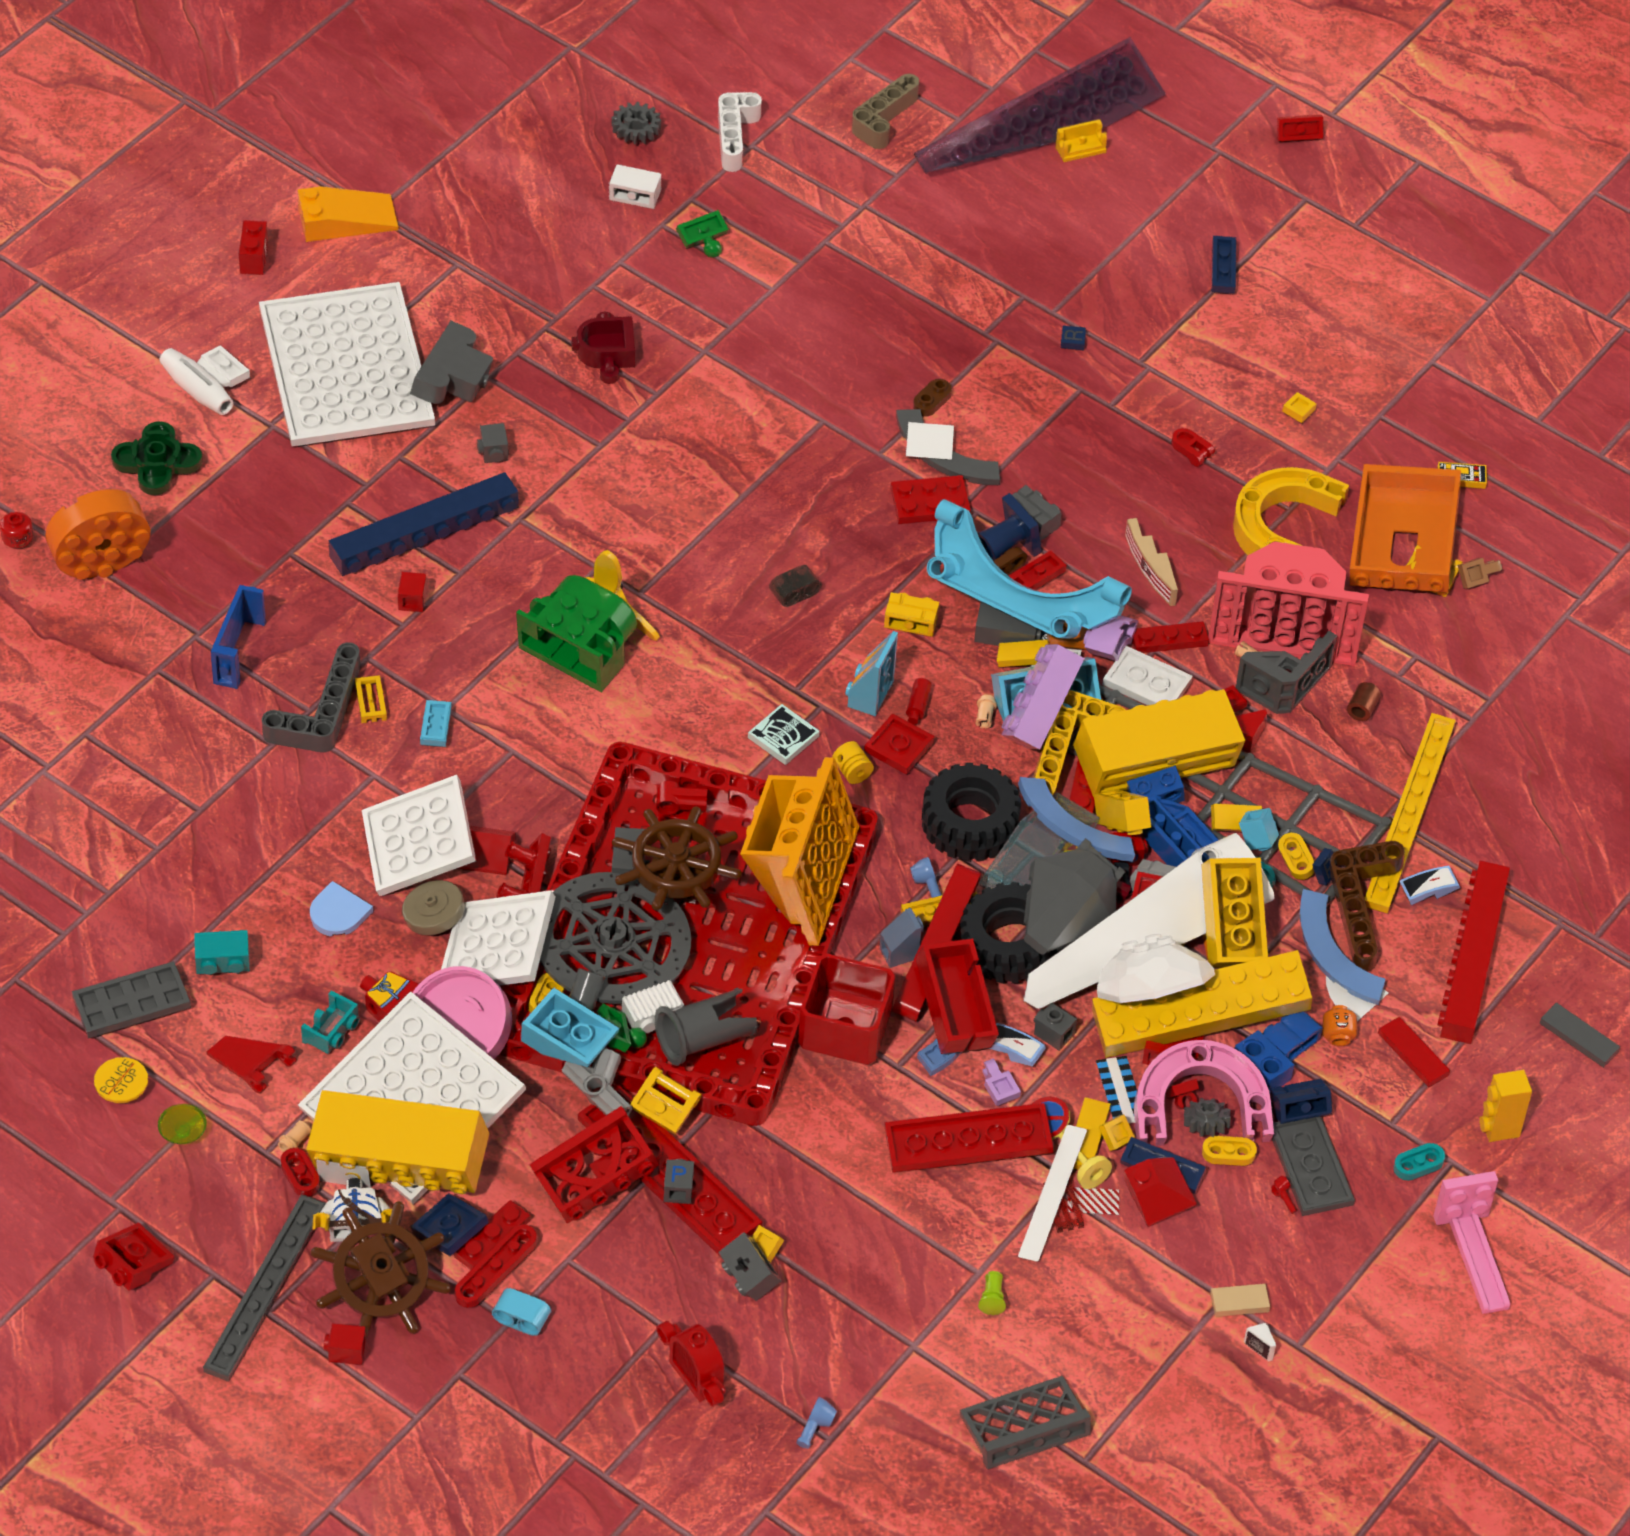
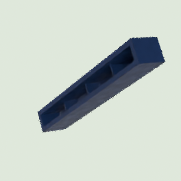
[328,472,519,576]

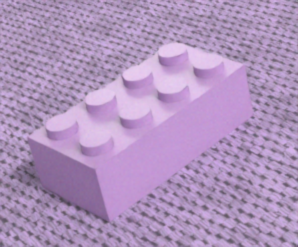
[1001,644,1085,750]

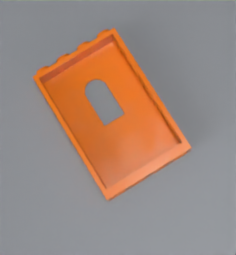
[1350,464,1461,592]

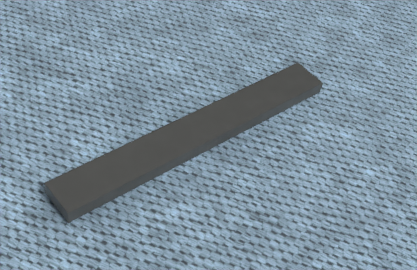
[203,1194,326,1382]

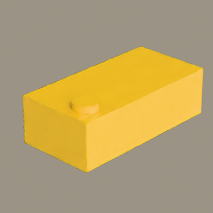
[1201,858,1268,968]

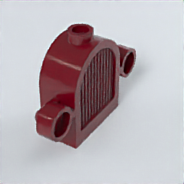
[571,312,635,384]

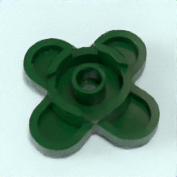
[111,421,202,495]

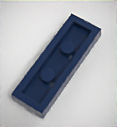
[1211,236,1236,294]
[1120,1137,1206,1194]

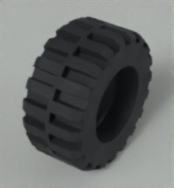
[921,763,1021,861]
[960,882,1061,984]

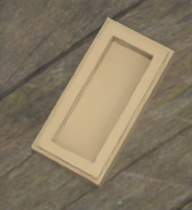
[1210,1284,1270,1317]

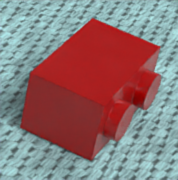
[239,220,268,275]

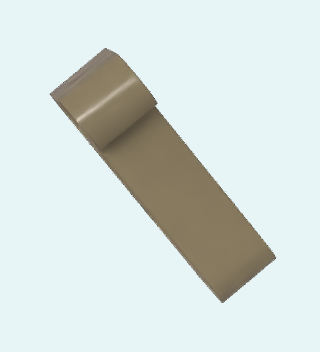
[852,74,919,149]

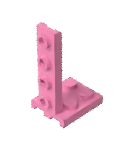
[1433,1171,1510,1314]

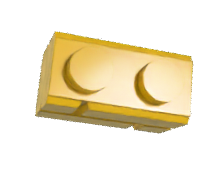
[884,592,940,637]

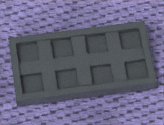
[72,961,191,1038]

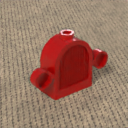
[656,1321,726,1407]

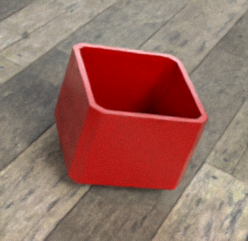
[798,953,895,1065]

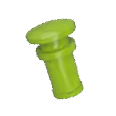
[978,1271,1006,1315]

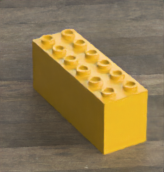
[1073,689,1245,797]
[306,1090,490,1194]

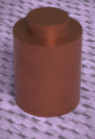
[1346,682,1381,721]

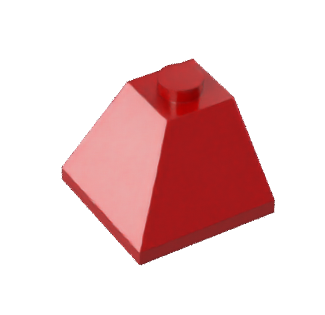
[1124,1157,1197,1227]

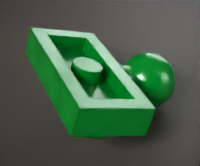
[676,210,729,257]
[597,1004,647,1052]

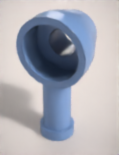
[910,857,942,898]
[796,1397,837,1449]

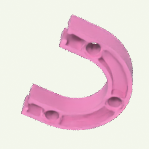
[1134,1040,1274,1146]

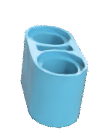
[492,1288,551,1336]

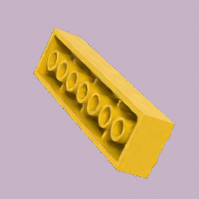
[1092,950,1312,1058]

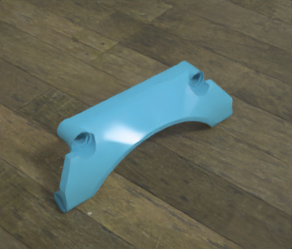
[927,499,1132,639]

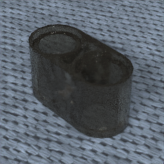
[769,565,822,607]

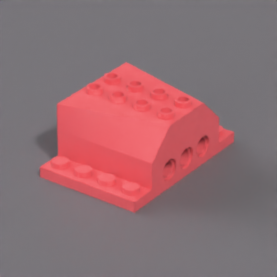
[1208,541,1369,666]

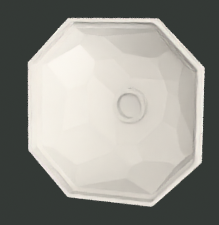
[1097,933,1215,1003]

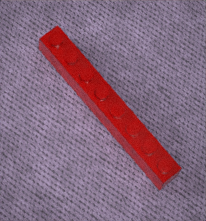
[1437,860,1510,1044]

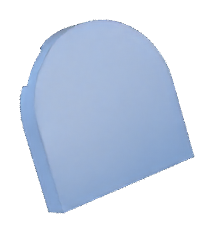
[310,881,373,936]

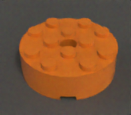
[45,489,151,580]

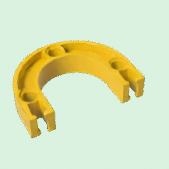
[1233,467,1349,555]

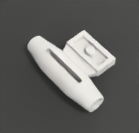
[160,345,250,415]

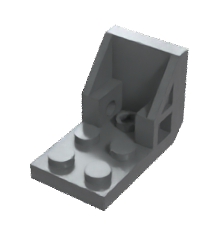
[1235,631,1337,714]

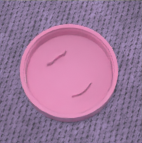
[413,966,512,1059]

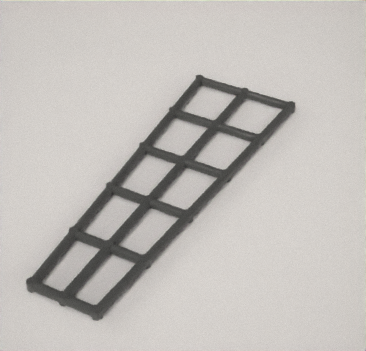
[1067,684,1391,909]

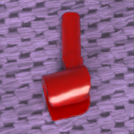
[1271,1175,1297,1214]

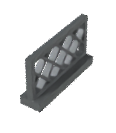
[960,1375,1091,1470]

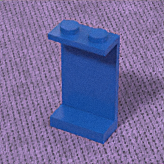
[211,585,266,689]

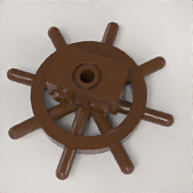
[612,806,742,911]
[310,1201,451,1338]

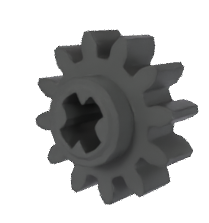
[1184,1098,1231,1137]

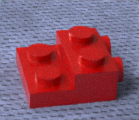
[93,1222,175,1291]

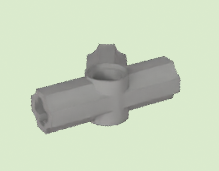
[562,1048,632,1117]

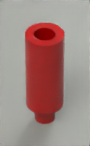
[906,678,932,724]

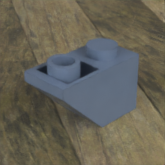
[879,908,923,968]

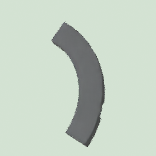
[896,409,1000,485]

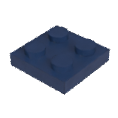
[410,1193,489,1256]

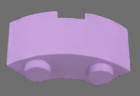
[1084,616,1139,661]

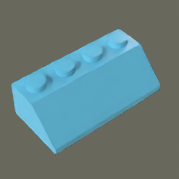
[991,657,1101,722]

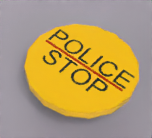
[94,1057,148,1103]

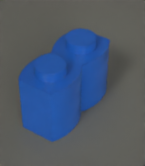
[1262,1011,1323,1062]

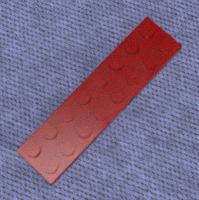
[578,1085,763,1258]

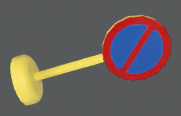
[1032,1096,1112,1189]

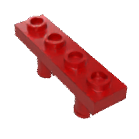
[496,833,551,898]

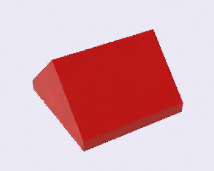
[456,826,516,875]

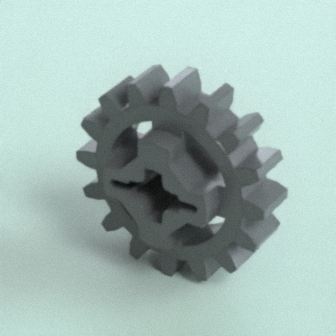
[611,102,661,144]

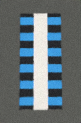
[1096,1056,1137,1123]

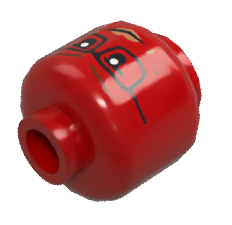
[0,512,33,548]

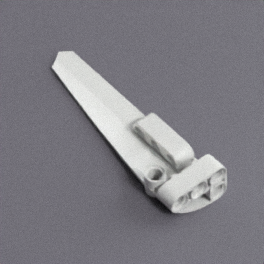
[1023,833,1274,1009]

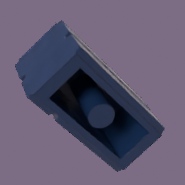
[1270,1079,1332,1124]

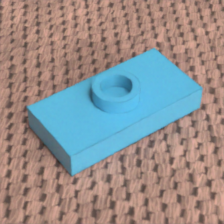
[420,700,452,747]

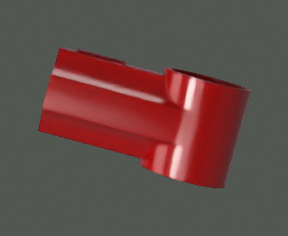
[656,781,707,815]

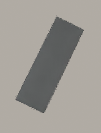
[1539,1003,1620,1068]

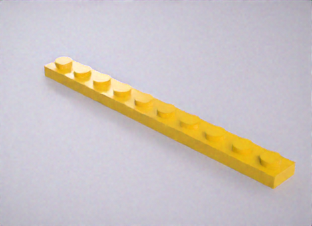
[1365,713,1456,914]

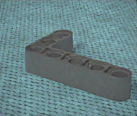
[262,642,360,753]

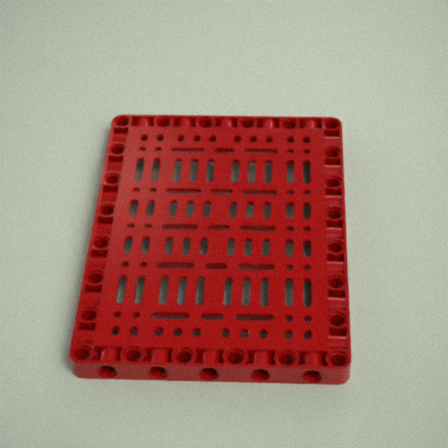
[499,742,878,1126]

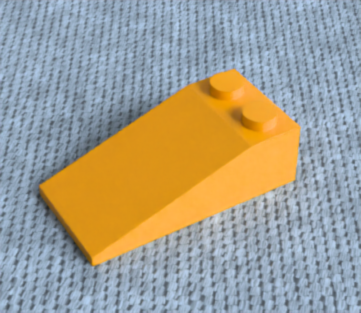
[297,186,398,242]

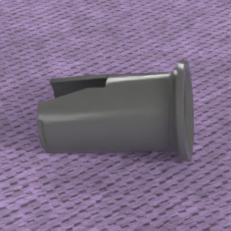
[654,988,757,1066]

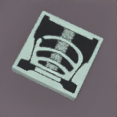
[748,704,820,765]

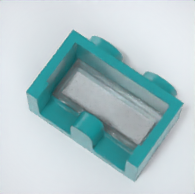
[301,990,360,1054]

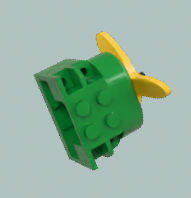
[516,550,660,693]

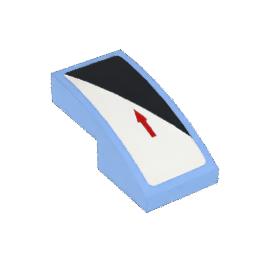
[1400,866,1460,905]
[987,1023,1046,1067]

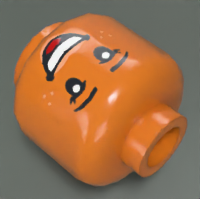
[1323,1005,1357,1046]

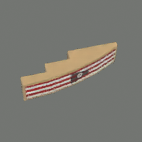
[1125,518,1178,606]

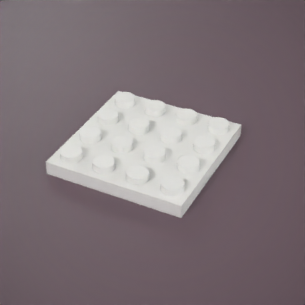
[362,775,476,896]
[441,891,556,986]

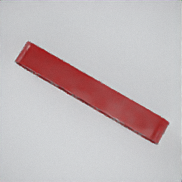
[892,864,982,1022]

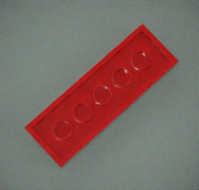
[885,1103,1053,1173]

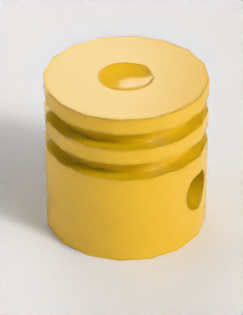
[832,741,874,784]

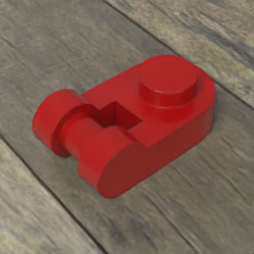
[1171,428,1215,467]

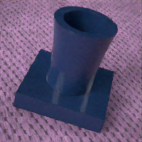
[977,493,1042,560]

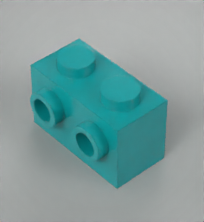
[194,930,250,975]

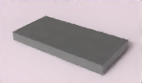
[1272,1116,1355,1216]

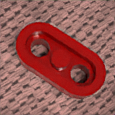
[280,1148,320,1197]

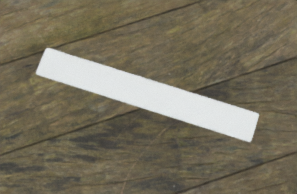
[1018,1125,1087,1261]

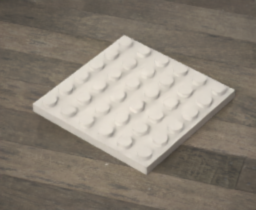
[298,991,526,1205]

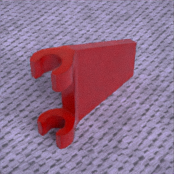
[207,1035,297,1094]

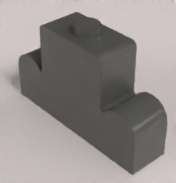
[410,320,493,404]

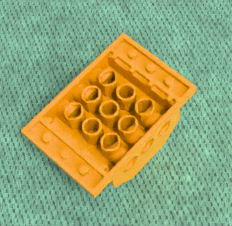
[740,757,859,946]

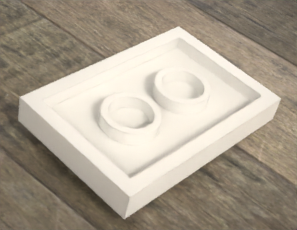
[1102,646,1193,705]

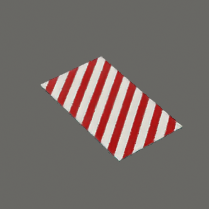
[1068,1187,1119,1215]

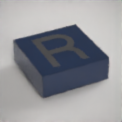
[1060,325,1086,350]
[1312,848,1338,885]

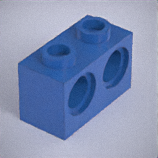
[1127,766,1185,803]
[1234,1030,1294,1093]

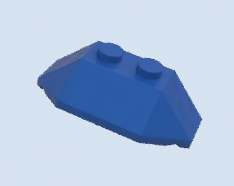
[1142,795,1218,867]

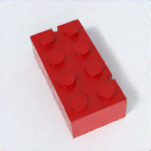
[916,939,999,1054]

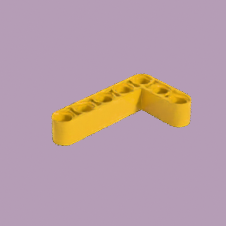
[1033,690,1125,796]

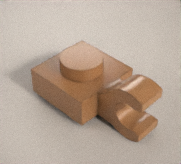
[1458,558,1502,588]

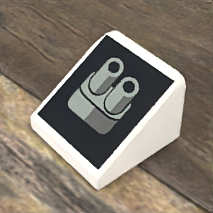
[1244,1323,1276,1361]

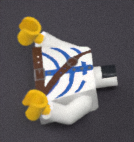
[313,1178,392,1242]

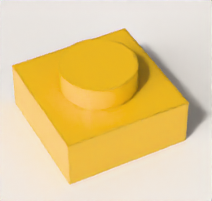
[1282,392,1317,423]
[1099,1114,1135,1151]
[752,1225,784,1263]

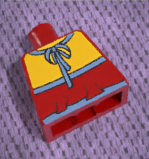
[360,971,419,1022]

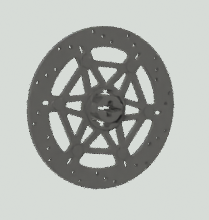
[539,872,691,1004]

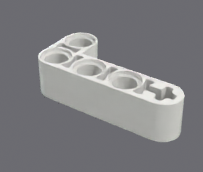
[718,92,762,172]

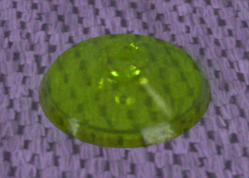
[158,1104,207,1144]

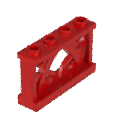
[529,1106,659,1223]

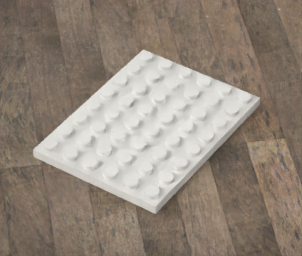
[259,282,435,446]

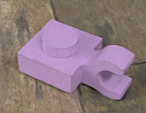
[982,1059,1021,1106]

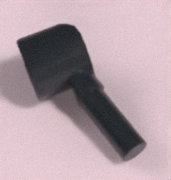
[1114,862,1133,896]

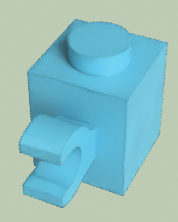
[1239,808,1279,851]

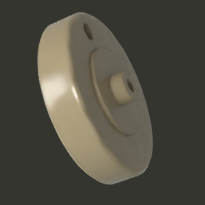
[402,880,465,935]

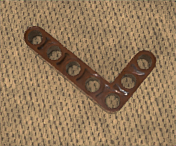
[1330,841,1404,972]

